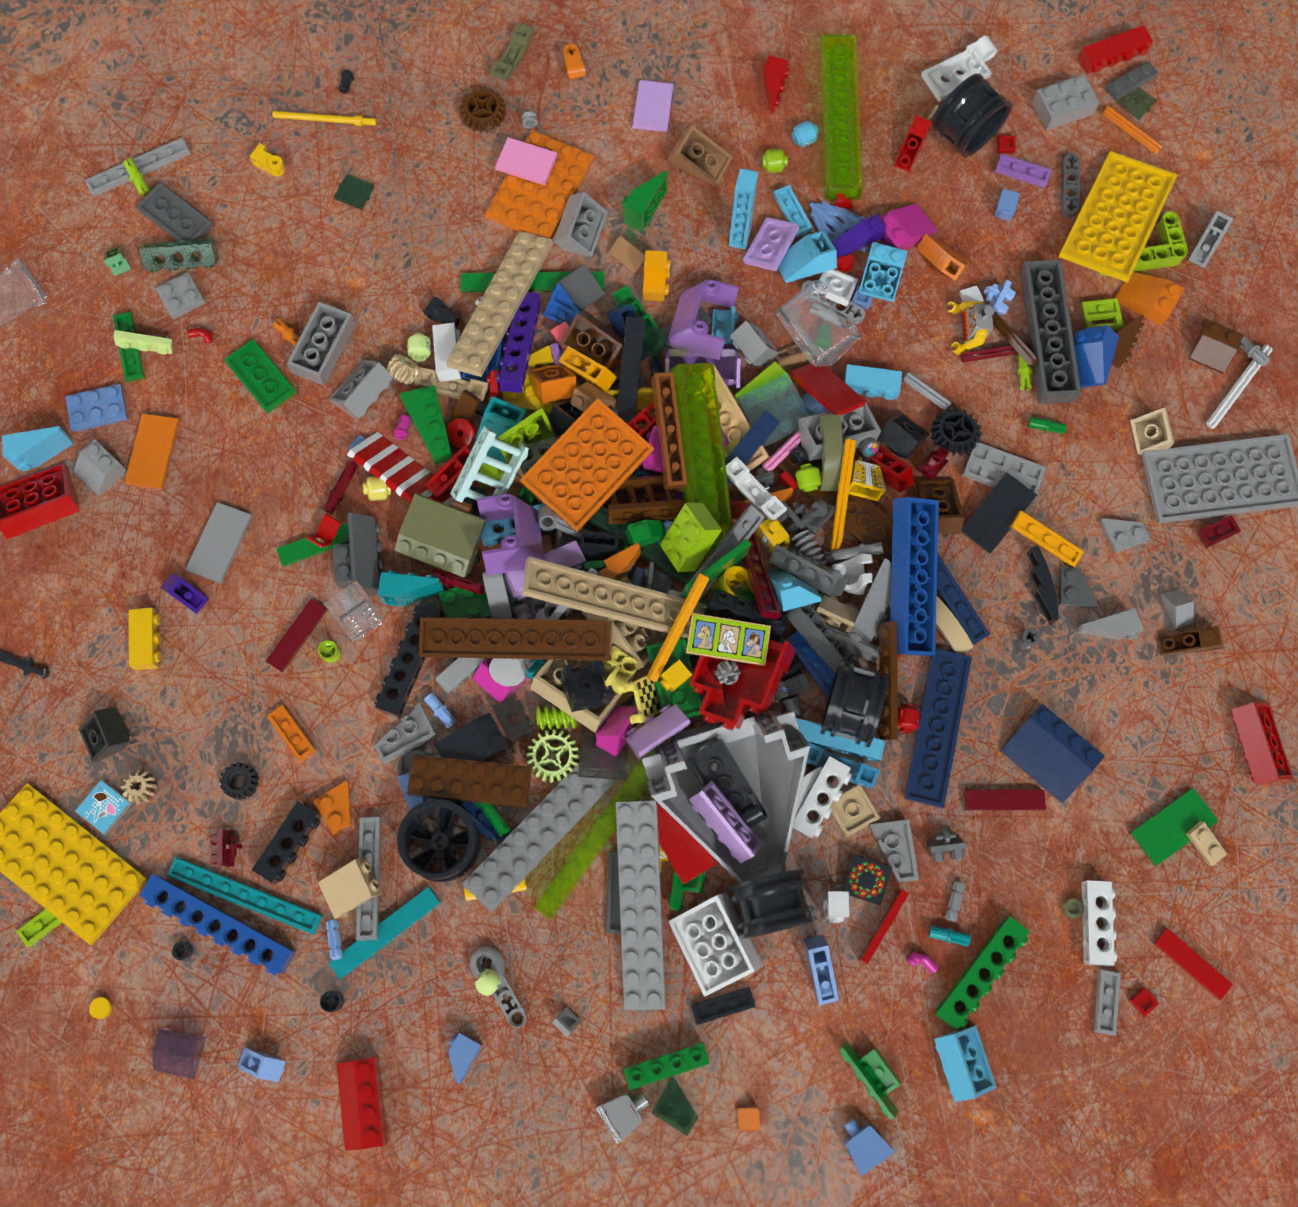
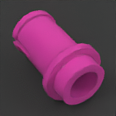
[393,415,411,440]

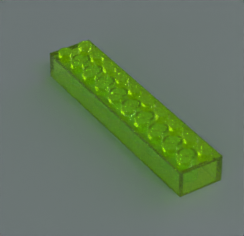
[819,35,863,200]
[670,363,732,556]

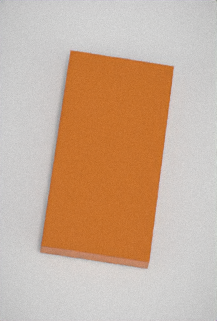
[124,414,180,490]

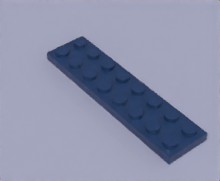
[904,648,972,809]

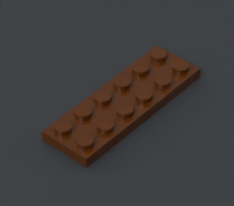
[407,755,533,808]

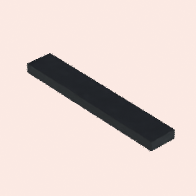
[617,316,646,424]

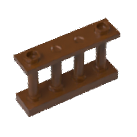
[607,475,685,524]

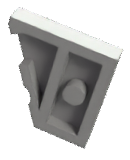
[1099,518,1151,554]

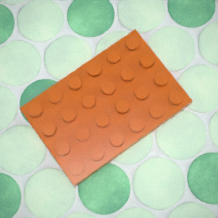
[485,130,595,239]
[520,398,654,533]

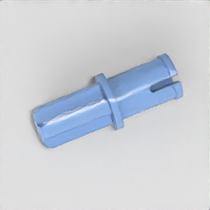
[424,692,456,728]

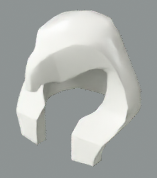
[832,553,873,595]

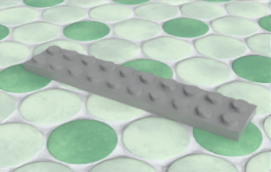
[462,745,630,913]
[616,800,666,1010]

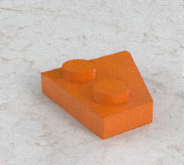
[313,780,352,835]

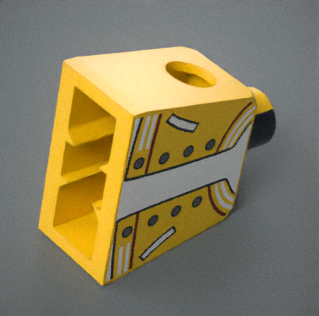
[849,456,886,501]
[754,519,790,555]

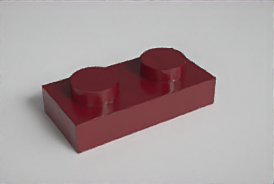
[1197,515,1241,549]

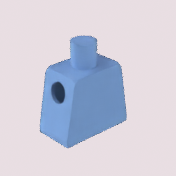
[843,1118,894,1176]

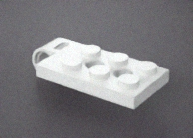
[921,36,998,102]

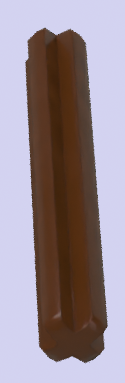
[992,311,1038,366]

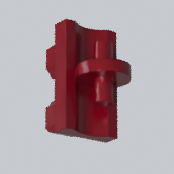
[919,447,949,479]
[210,829,242,867]

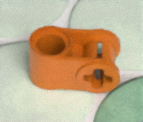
[563,44,586,80]

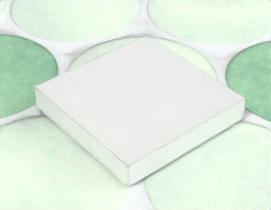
[813,269,859,306]

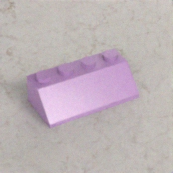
[689,780,763,863]

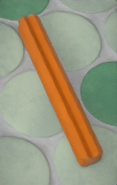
[1102,106,1162,154]

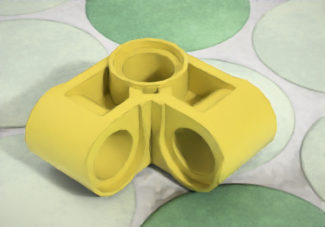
[602,645,638,696]

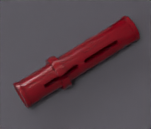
[322,460,359,515]
[430,568,485,595]

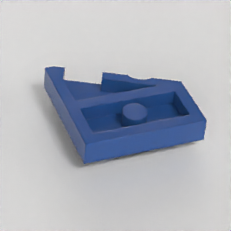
[543,283,581,327]

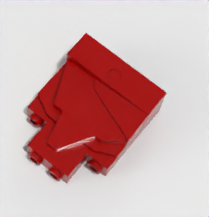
[689,640,795,731]

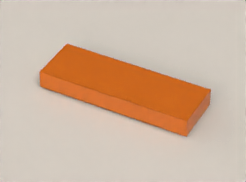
[266,704,317,763]

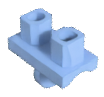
[984,280,1016,315]

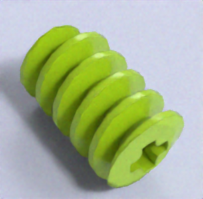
[536,705,577,730]

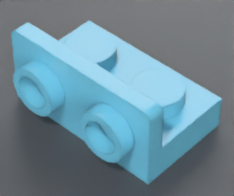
[712,306,739,345]

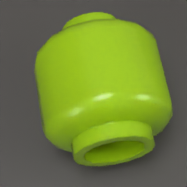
[762,149,788,173]
[795,464,821,492]

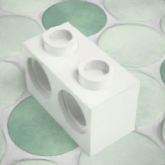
[823,891,849,923]

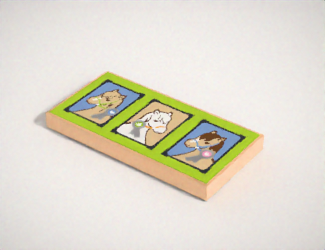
[686,613,771,666]

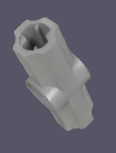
[830,627,879,664]

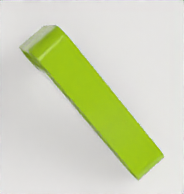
[1098,211,1188,276]

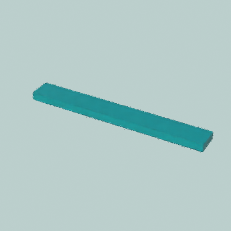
[167,857,323,935]

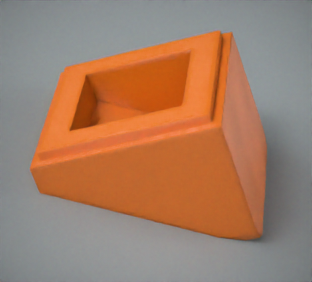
[737,1107,761,1131]

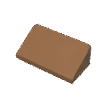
[608,236,645,275]
[774,341,813,371]

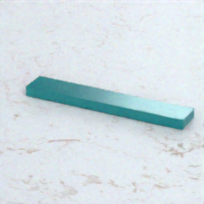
[328,887,441,980]

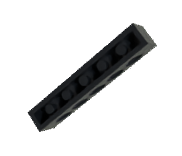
[374,601,445,719]

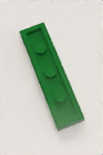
[113,311,145,383]
[277,522,350,567]

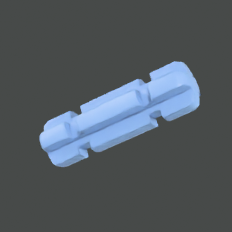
[326,919,343,960]

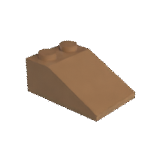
[668,125,733,186]

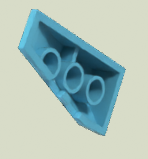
[767,567,821,611]

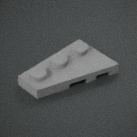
[374,703,437,764]
[869,819,919,883]

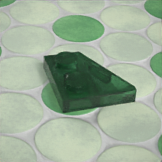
[651,1077,698,1136]

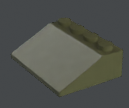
[394,493,486,578]

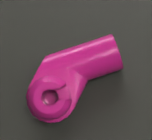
[907,952,938,974]

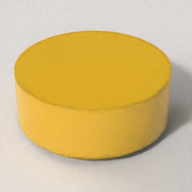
[89,997,113,1019]

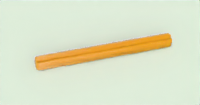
[830,439,856,551]
[647,573,709,682]

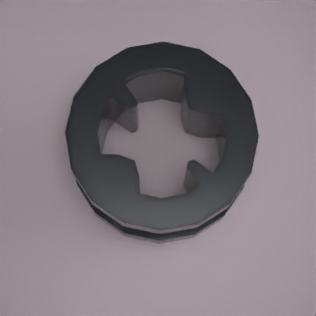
[790,447,808,466]
[172,941,193,961]

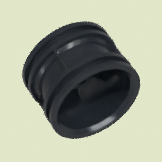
[932,73,1013,158]
[820,660,890,748]
[397,799,481,883]
[728,869,817,939]

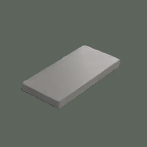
[185,502,253,584]

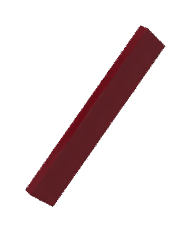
[743,532,781,619]

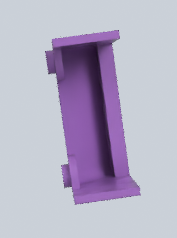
[668,280,739,360]
[665,345,741,388]
[477,494,545,575]

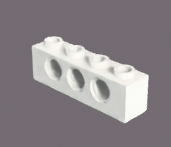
[793,756,852,839]
[1081,881,1117,966]

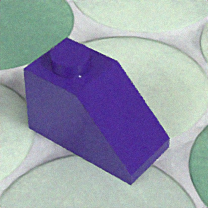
[160,573,209,614]

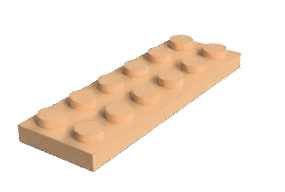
[692,365,770,471]

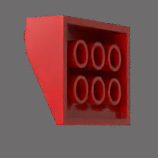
[0,461,80,539]

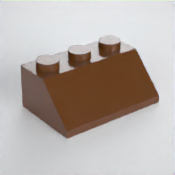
[560,311,624,370]

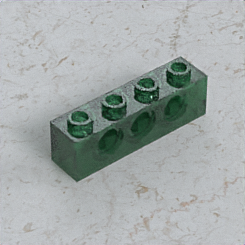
[138,238,219,272]

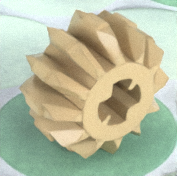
[387,354,420,384]
[121,770,157,804]

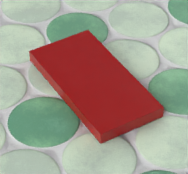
[790,361,866,416]
[657,804,718,885]

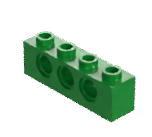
[624,1042,710,1090]

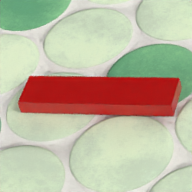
[859,889,909,964]
[1153,928,1233,1000]

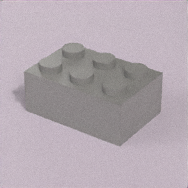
[1032,74,1099,131]

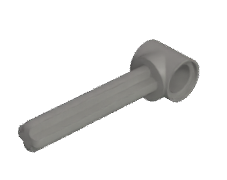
[538,505,588,539]

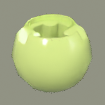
[475,969,501,996]

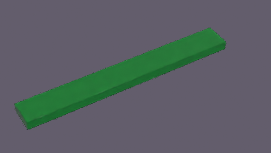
[461,271,605,292]

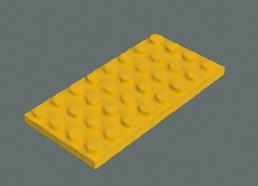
[1059,151,1178,283]
[0,783,148,945]

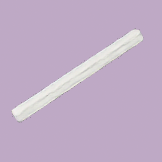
[1206,344,1273,429]

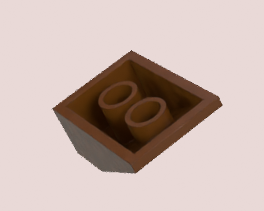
[916,479,965,534]

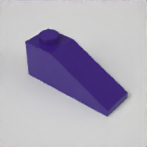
[831,214,887,258]

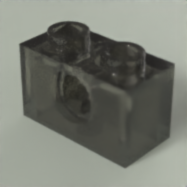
[493,696,534,744]

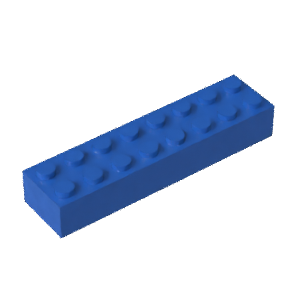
[890,497,939,656]

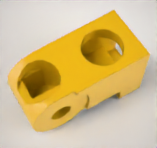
[250,143,285,177]

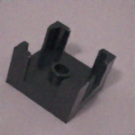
[560,660,614,712]

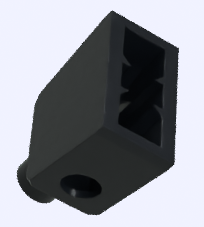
[580,530,618,567]

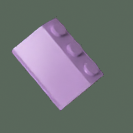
[625,704,691,760]

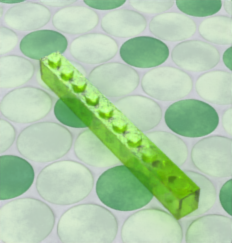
[534,747,657,921]

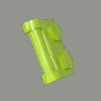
[1080,298,1123,331]

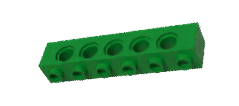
[933,916,1030,1030]

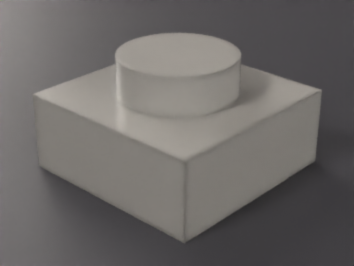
[552,1007,582,1037]

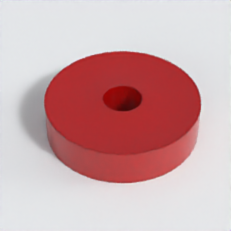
[447,418,477,448]

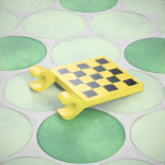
[622,675,661,724]

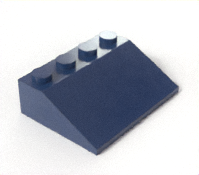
[1000,704,1105,803]

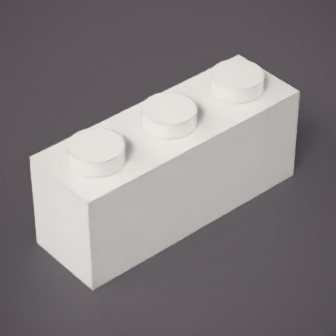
[432,323,461,382]

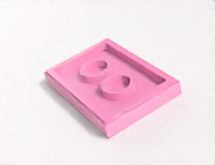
[495,137,558,185]

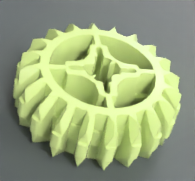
[526,729,580,783]

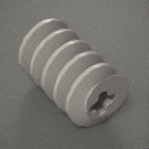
[791,530,828,565]

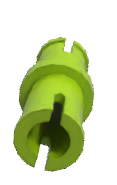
[123,158,150,196]
[1017,354,1033,391]

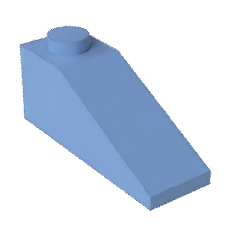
[803,935,839,1005]

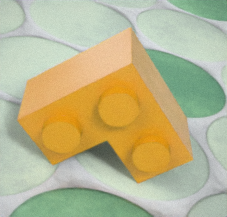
[643,250,670,302]

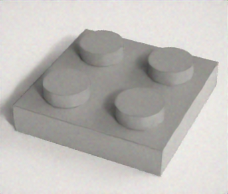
[156,272,205,320]

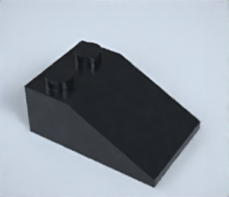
[435,712,509,762]

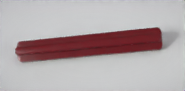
[960,341,1032,363]

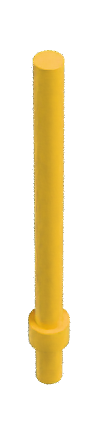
[273,111,377,127]

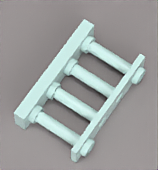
[450,426,529,502]

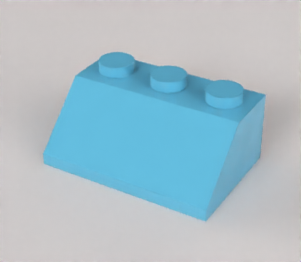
[934,1025,997,1102]

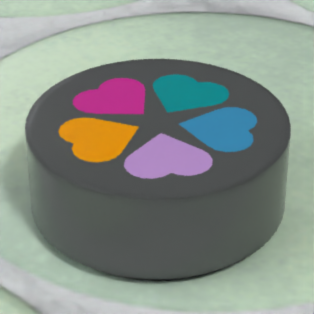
[860,438,879,457]

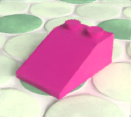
[880,203,937,250]

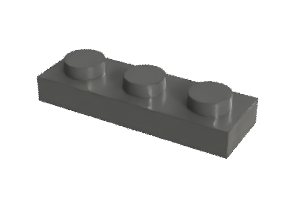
[1105,62,1158,100]

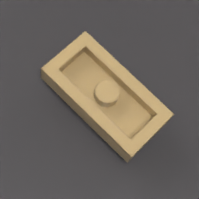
[1186,821,1227,867]

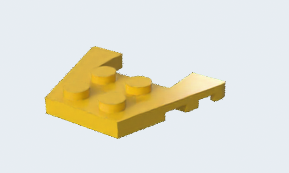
[500,345,560,413]

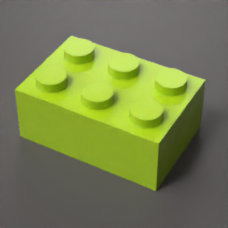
[660,503,722,572]

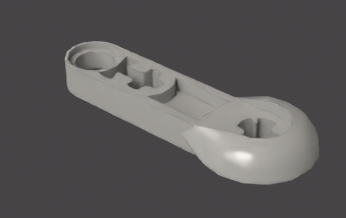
[470,946,527,1028]

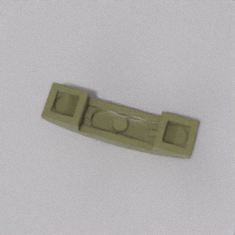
[490,23,534,81]
[819,415,843,491]

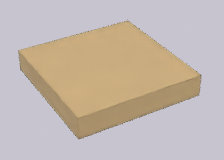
[825,785,880,838]

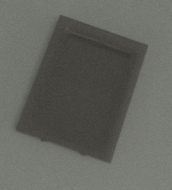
[578,721,628,780]

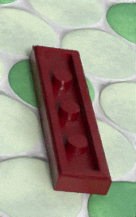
[266,599,328,673]
[964,790,1046,811]

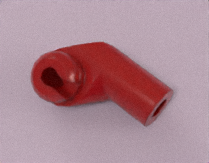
[188,327,214,343]

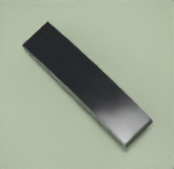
[1026,545,1059,626]

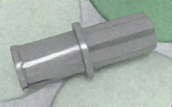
[1239,337,1270,366]

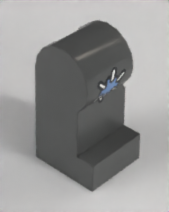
[774,673,811,702]

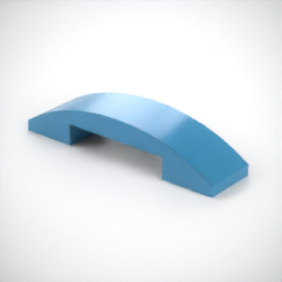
[806,743,881,789]

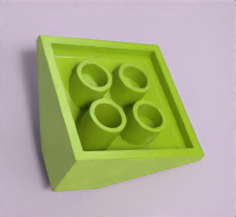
[496,408,556,464]

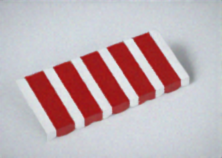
[347,432,454,506]

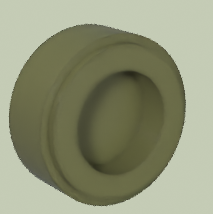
[1062,898,1084,919]

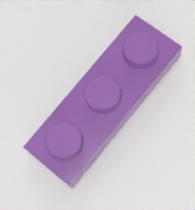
[995,154,1052,188]

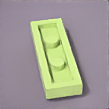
[113,330,174,354]

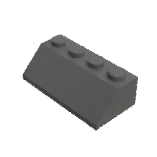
[348,513,384,597]

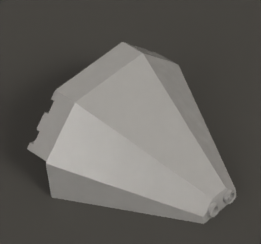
[642,711,810,883]

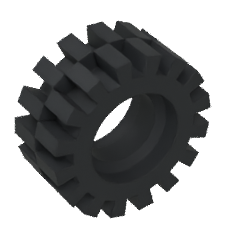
[219,762,259,800]

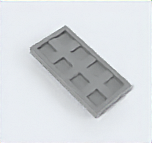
[962,443,1046,502]

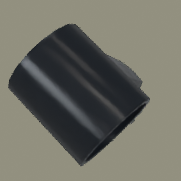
[423,296,461,328]

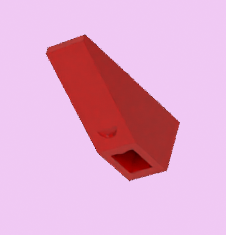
[763,55,790,113]
[894,115,932,173]

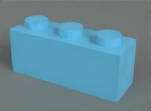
[844,364,902,400]

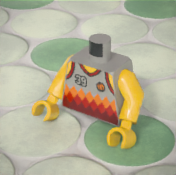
[947,300,994,355]

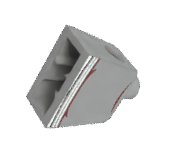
[596,1093,649,1144]

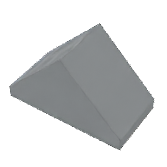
[1160,589,1194,630]

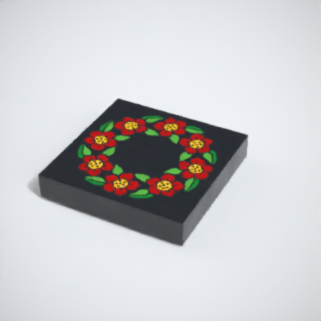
[841,854,892,906]

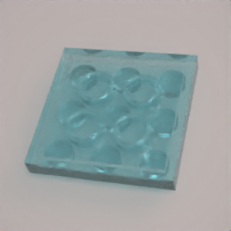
[738,373,810,447]

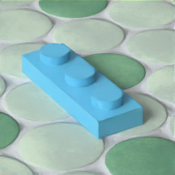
[773,185,813,238]

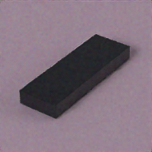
[691,987,756,1025]

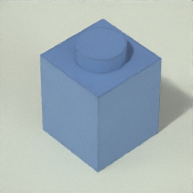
[994,189,1020,221]

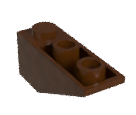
[1112,314,1144,368]
[1158,626,1224,656]

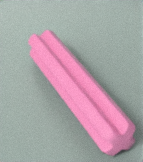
[763,429,801,472]

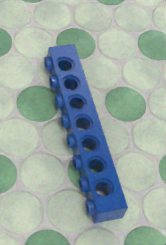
[139,874,296,976]

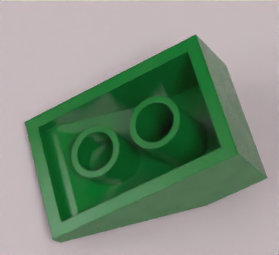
[622,171,668,232]

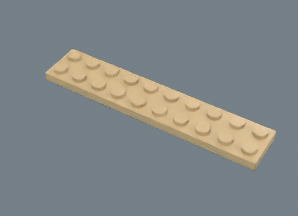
[446,231,553,377]
[521,557,707,639]

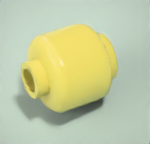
[363,476,391,501]

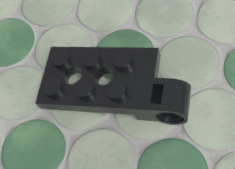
[687,738,768,828]

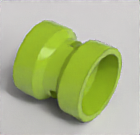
[318,640,341,663]

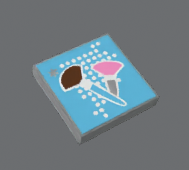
[75,779,133,836]

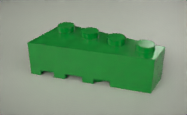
[399,385,453,465]

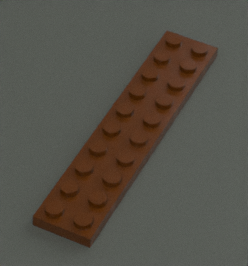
[763,422,893,563]
[419,618,612,661]

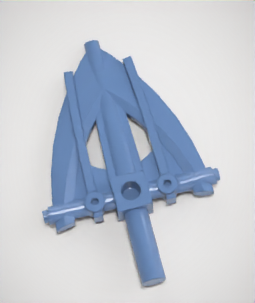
[810,201,869,253]

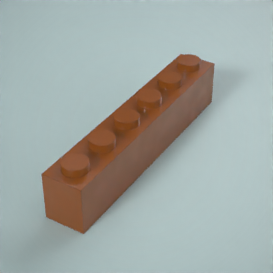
[651,372,687,490]

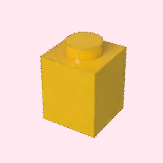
[659,660,692,692]

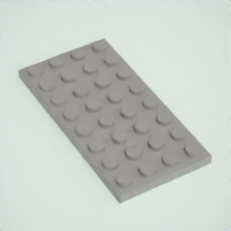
[1141,434,1298,524]

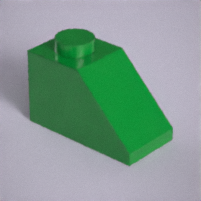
[625,520,666,547]

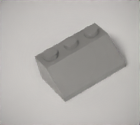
[553,191,608,258]
[329,359,394,419]

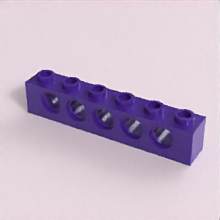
[497,292,541,393]

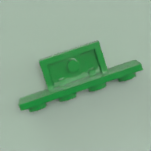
[669,871,706,911]
[840,1041,902,1120]

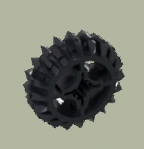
[930,407,982,457]

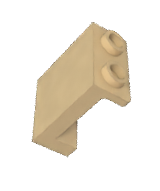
[318,858,382,919]

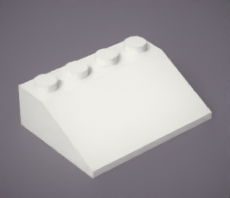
[668,892,764,997]

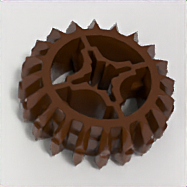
[459,87,507,134]

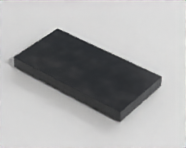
[961,472,1037,554]

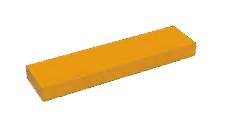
[1009,510,1084,568]

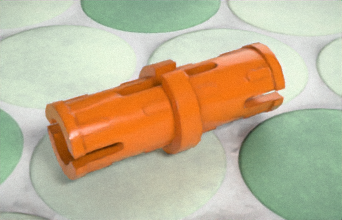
[273,318,300,347]

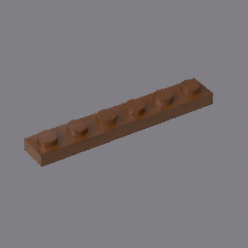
[878,621,898,740]

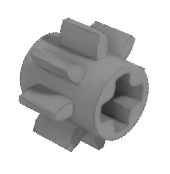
[714,660,741,685]

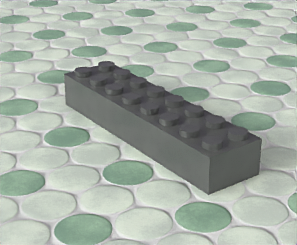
[1020,260,1081,404]

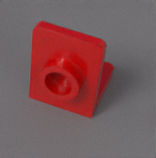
[306,514,341,548]

